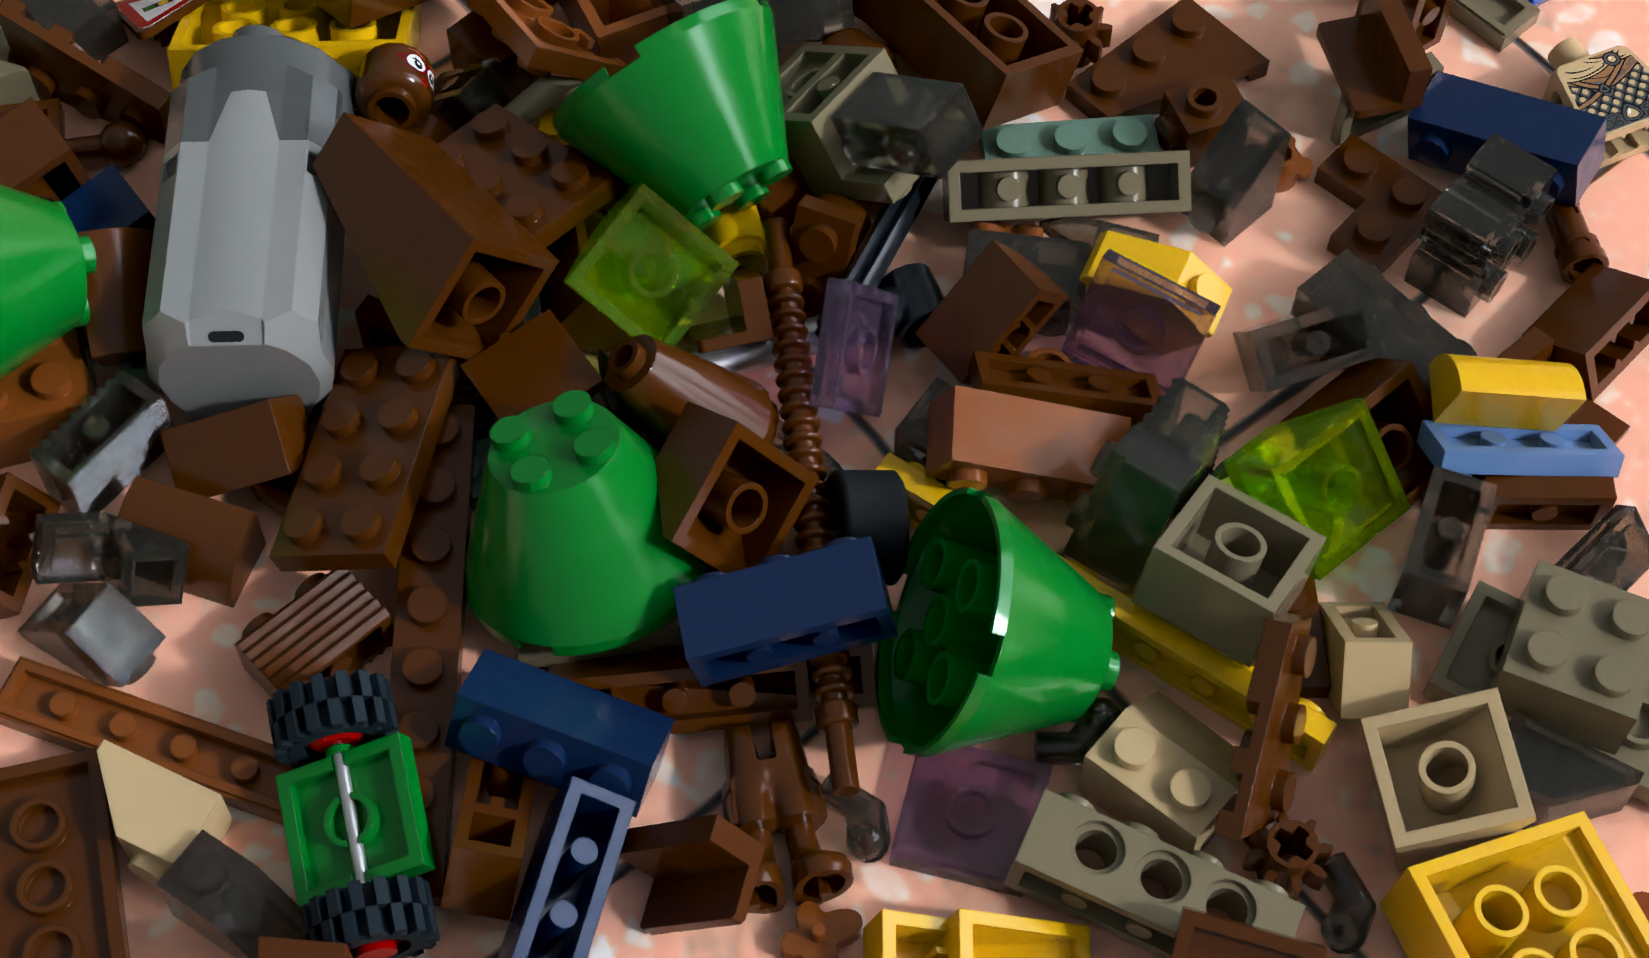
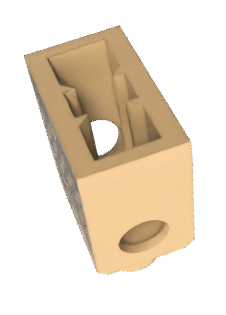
[1542,37,1649,169]

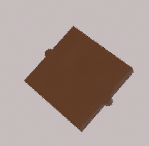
[460,309,607,420]

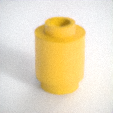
[702,203,767,274]

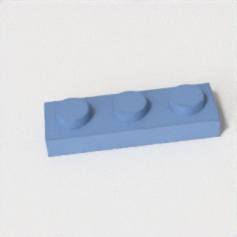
[1416,420,1625,479]

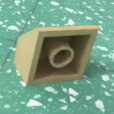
[1360,687,1536,872]
[1077,691,1240,851]

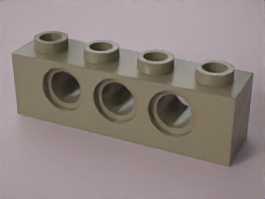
[942,150,1191,223]
[1003,789,1306,958]

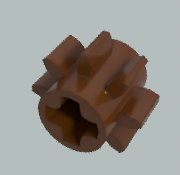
[1049,0,1113,70]
[1242,812,1333,901]

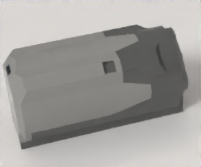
[142,24,356,426]

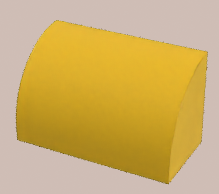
[1429,354,1587,431]

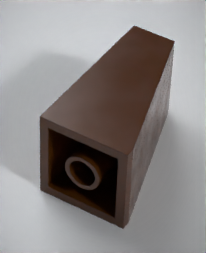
[313,112,559,359]

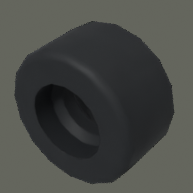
[825,470,910,586]

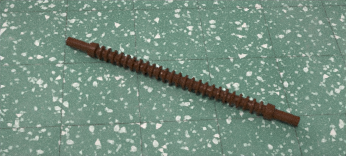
[763,217,860,797]

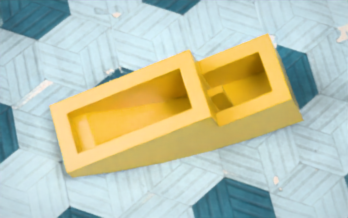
[863,908,1091,958]

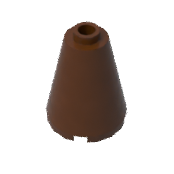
[606,334,779,452]

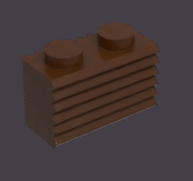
[234,570,394,698]

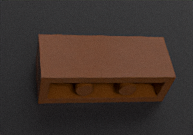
[926,385,1131,512]

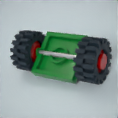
[266,670,440,958]

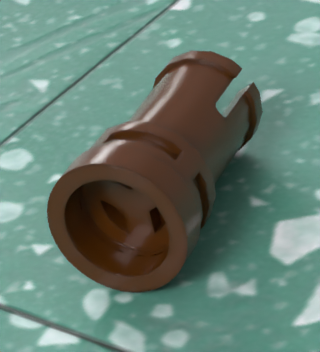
[1540,200,1609,285]

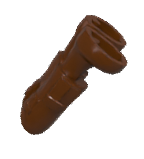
[721,717,854,914]

